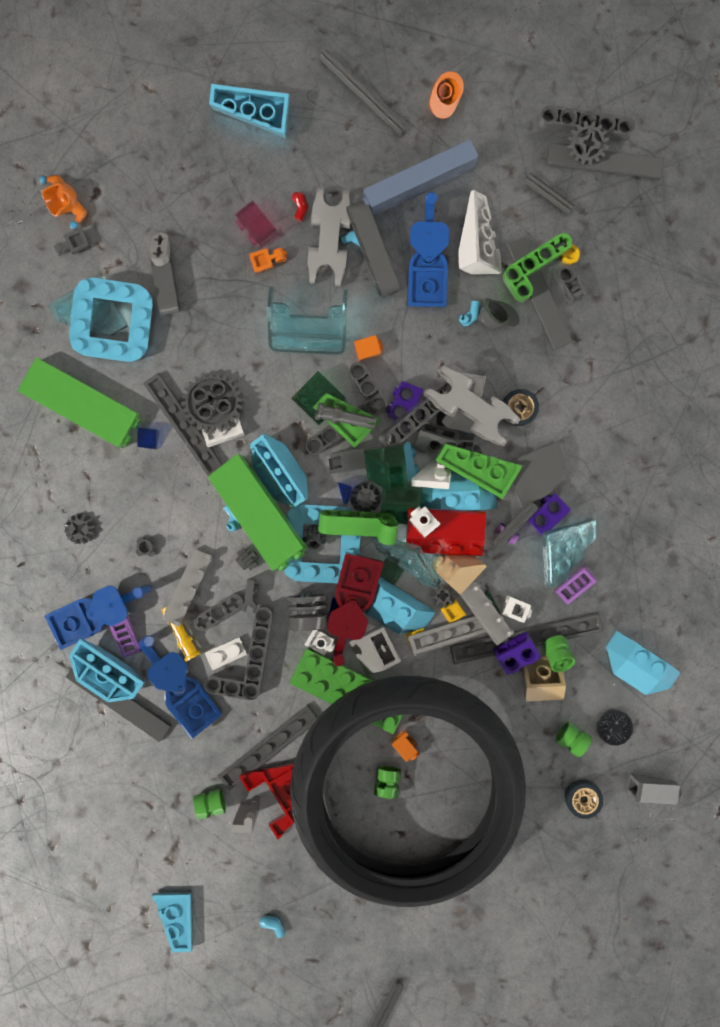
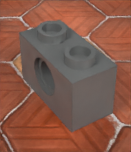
[414,421,459,456]

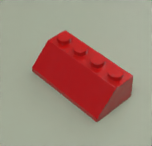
[406,508,486,556]

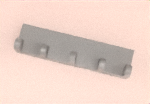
[162,549,213,627]
[459,580,515,645]
[408,616,487,657]
[231,796,260,834]

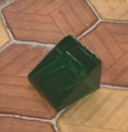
[380,558,405,585]

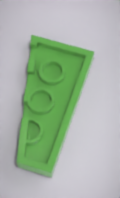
[435,443,522,499]

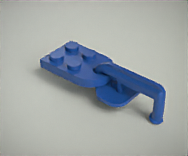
[408,192,449,307]
[44,584,152,650]
[138,635,223,739]

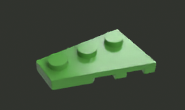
[312,393,381,448]

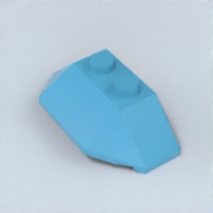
[250,434,308,508]
[420,472,497,511]
[366,577,436,634]
[606,631,681,695]
[69,639,145,702]

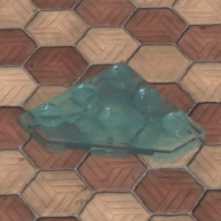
[47,276,128,336]
[543,519,596,588]
[372,537,441,588]

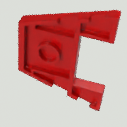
[239,762,295,840]

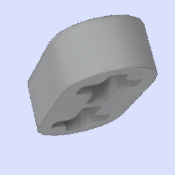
[150,233,171,266]

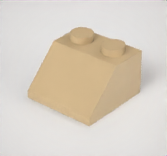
[430,554,487,595]
[522,655,566,701]

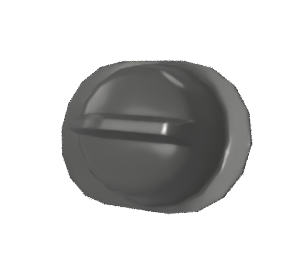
[477,298,520,329]

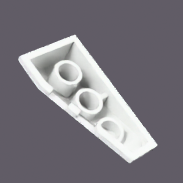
[458,190,502,274]

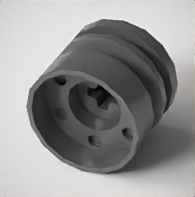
[287,592,329,631]

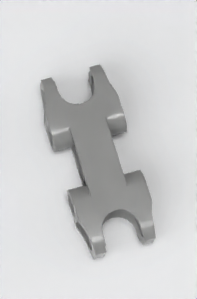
[307,187,350,287]
[423,366,521,446]

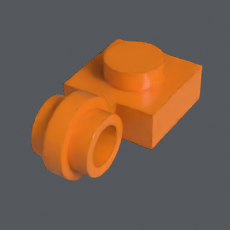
[249,248,288,274]

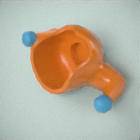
[39,175,87,229]

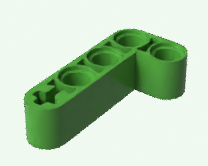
[503,233,572,302]
[318,510,398,545]

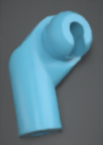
[339,230,360,246]
[459,301,481,326]
[223,505,240,532]
[259,915,286,938]

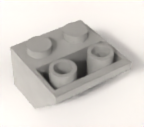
[349,624,401,676]

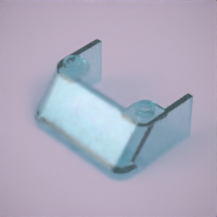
[267,287,348,355]

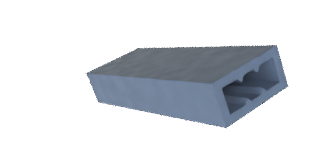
[361,139,479,216]

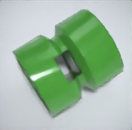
[543,635,575,672]
[555,721,592,758]
[374,766,402,799]
[193,789,226,820]

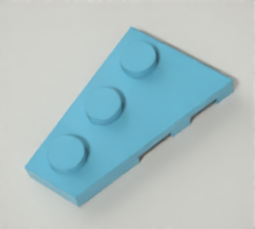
[152,892,193,952]

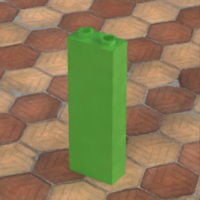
[17,357,141,448]
[208,454,308,572]

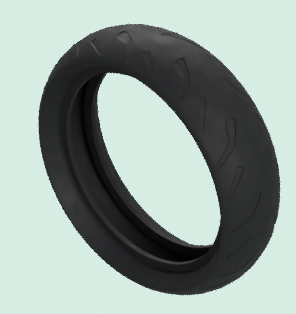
[290,676,526,907]

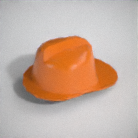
[429,71,464,119]

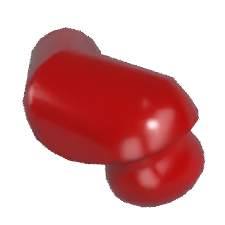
[292,192,309,222]

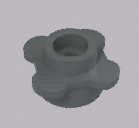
[136,537,156,557]

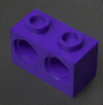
[385,381,423,426]
[526,493,571,537]
[493,631,541,675]

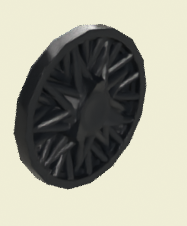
[597,710,633,746]

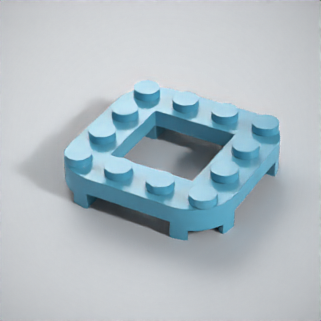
[69,278,154,362]
[284,505,360,583]

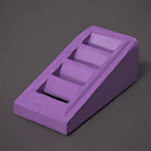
[555,564,597,605]
[109,616,142,658]

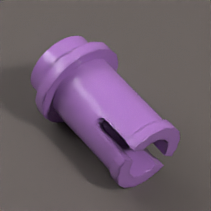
[494,522,520,545]

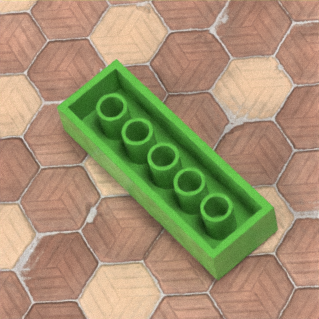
[289,647,403,734]

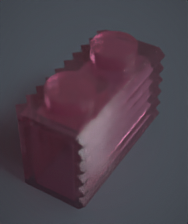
[235,200,278,248]

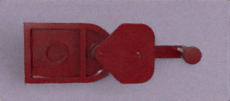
[327,552,384,666]

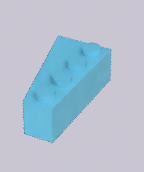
[209,84,291,138]

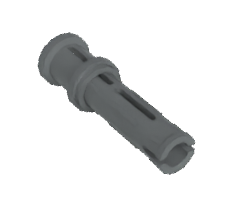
[315,402,376,430]

